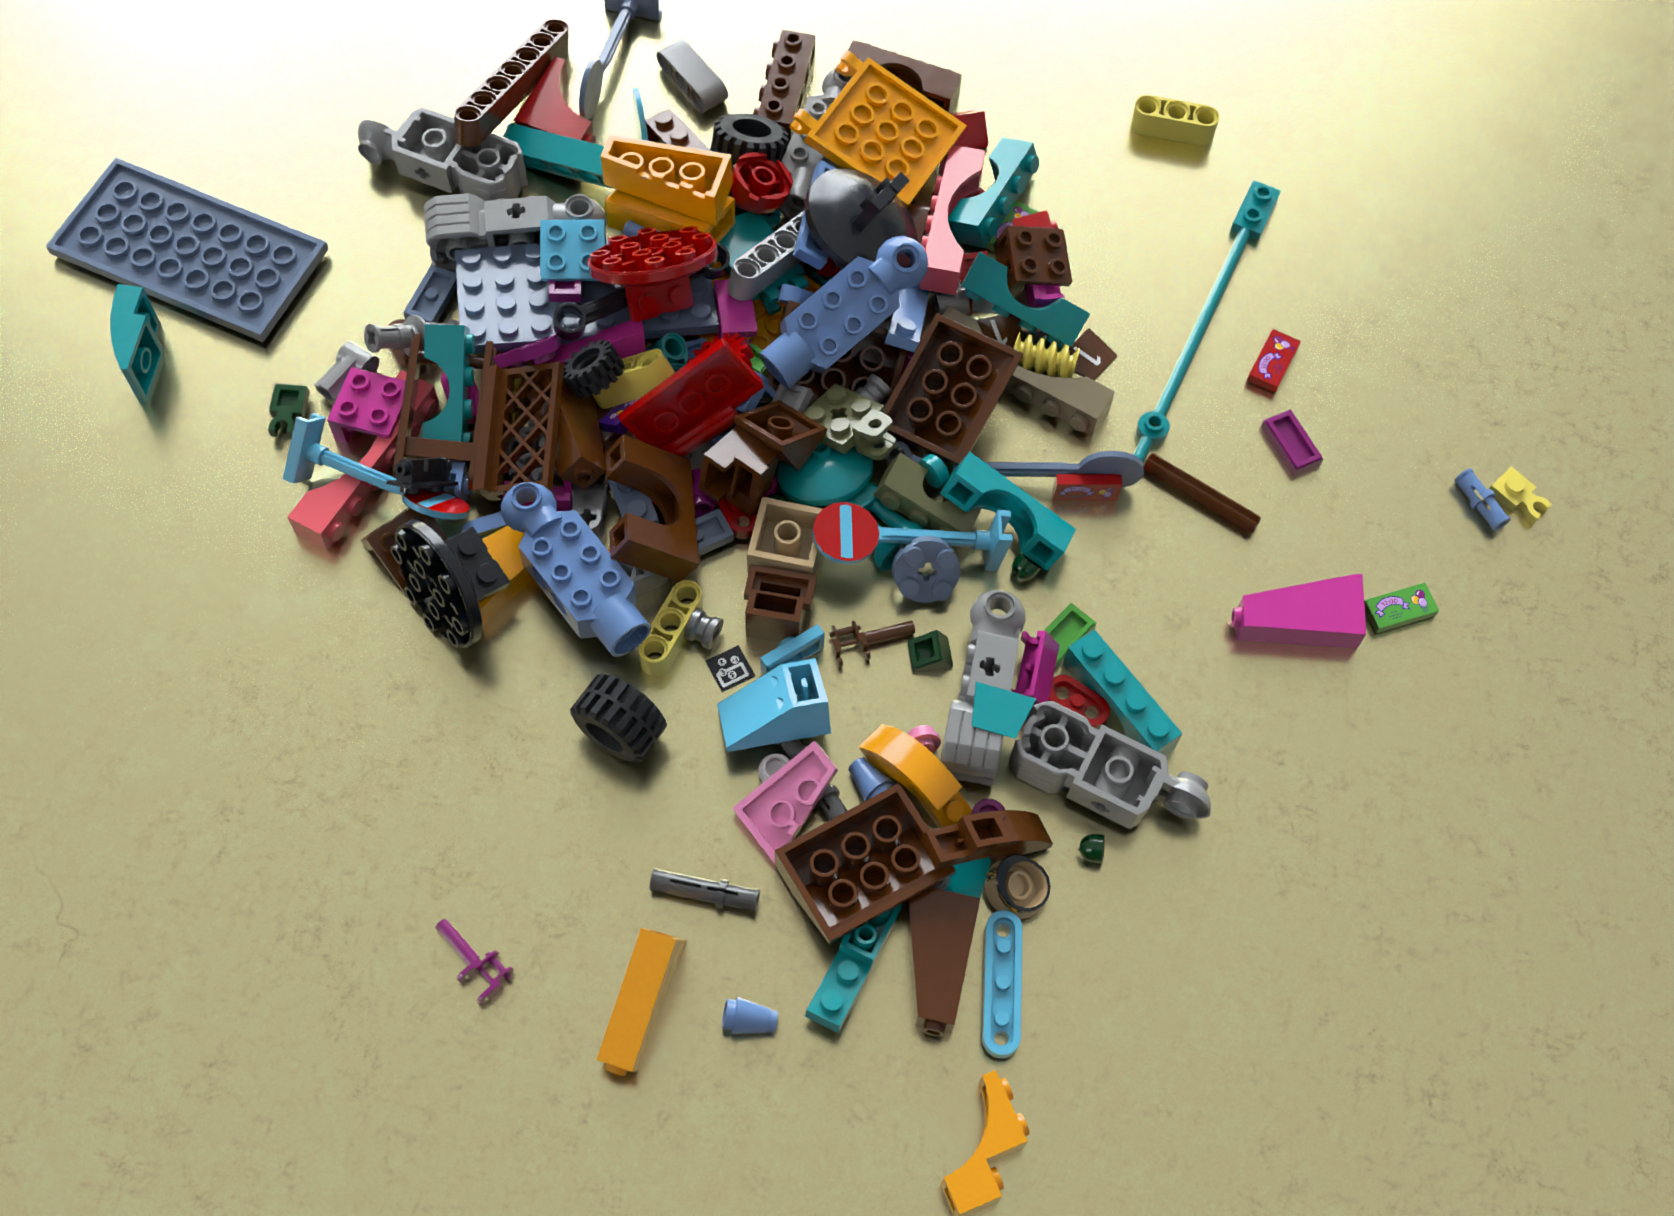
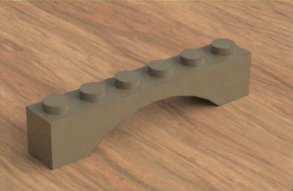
[943,306,1115,436]

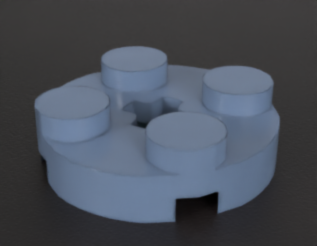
[892,536,961,603]

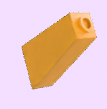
[604,189,735,243]
[479,526,533,625]
[596,928,687,1076]

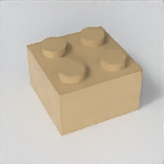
[747,497,822,575]

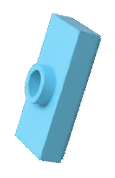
[760,624,825,675]

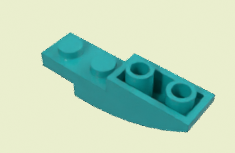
[805,903,904,1033]

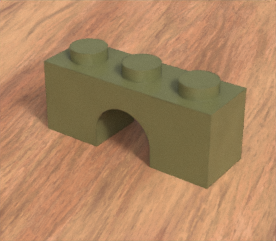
[873,453,981,532]

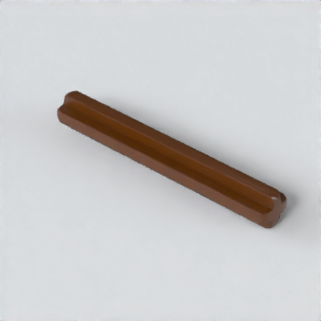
[1144,453,1261,532]

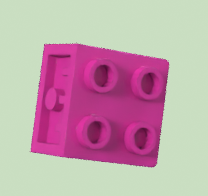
[327,367,406,443]

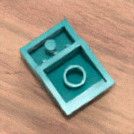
[110,284,164,405]

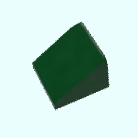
[908,630,953,672]

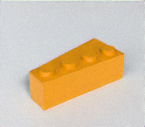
[600,135,733,226]

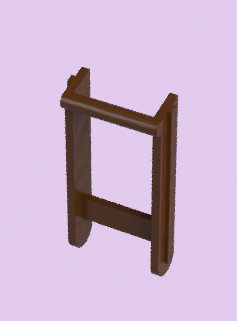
[393,333,497,491]

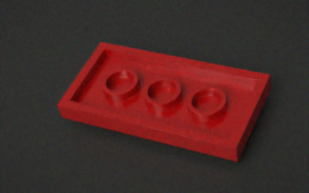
[619,338,764,449]

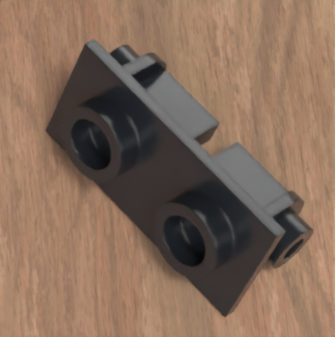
[386,457,459,494]

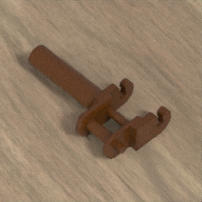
[829,620,915,667]

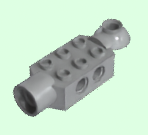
[779,65,853,220]

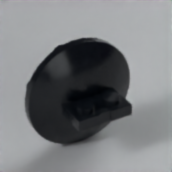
[804,168,918,270]
[390,520,510,648]

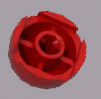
[730,152,793,215]

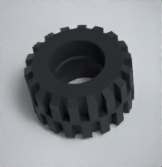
[710,113,789,169]
[570,674,667,763]

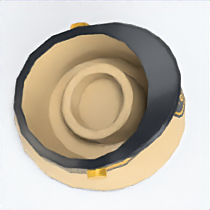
[984,855,1051,919]

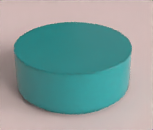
[919,454,949,488]

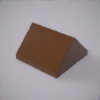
[734,400,827,471]

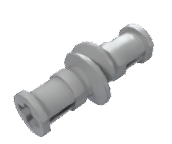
[364,315,460,356]

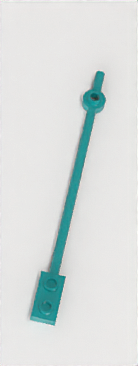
[1133,180,1281,463]

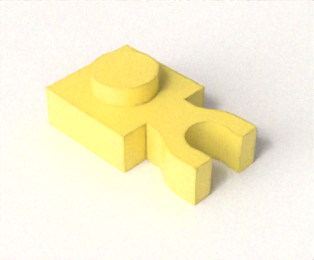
[1489,466,1552,525]

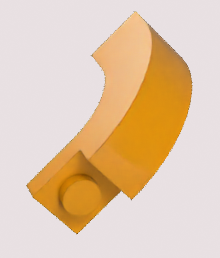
[859,724,972,828]

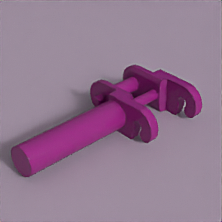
[435,918,514,1005]

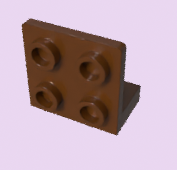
[993,225,1073,297]
[360,507,448,592]

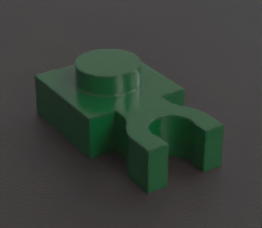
[268,383,310,439]

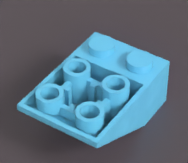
[717,658,831,752]

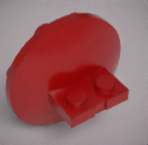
[588,226,718,323]

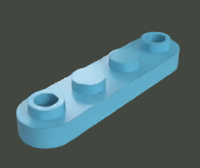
[982,910,1022,1059]

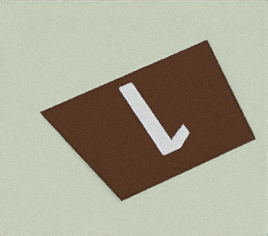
[977,313,1024,349]
[1069,328,1118,380]

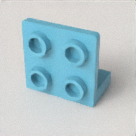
[540,219,607,282]

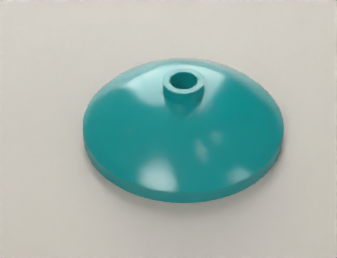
[776,443,874,506]

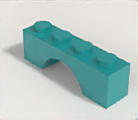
[948,137,1040,248]
[961,251,1090,348]
[422,324,475,443]
[940,451,1076,571]
[1063,629,1183,756]

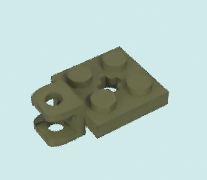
[802,383,897,460]

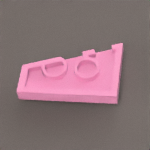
[732,741,838,864]

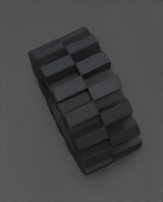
[563,339,625,399]

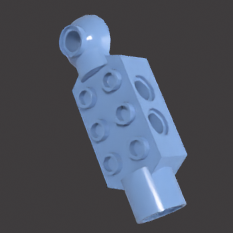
[759,236,929,389]
[501,482,651,657]

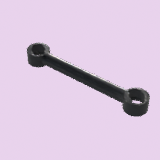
[553,243,730,340]

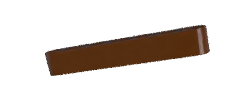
[454,19,569,147]

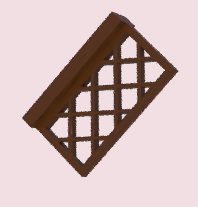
[472,361,564,501]

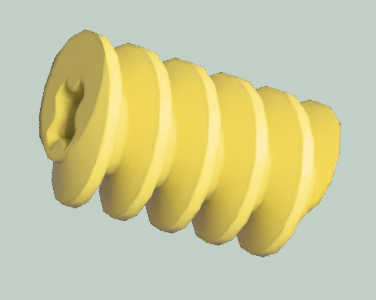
[1014,332,1081,378]

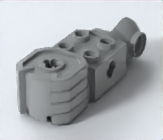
[357,107,528,201]
[424,193,607,272]
[940,590,1026,786]
[1009,701,1211,829]

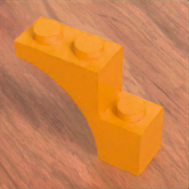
[941,1070,1030,1216]

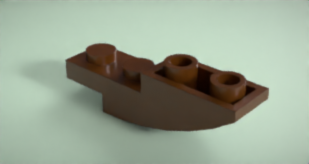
[921,810,1053,870]

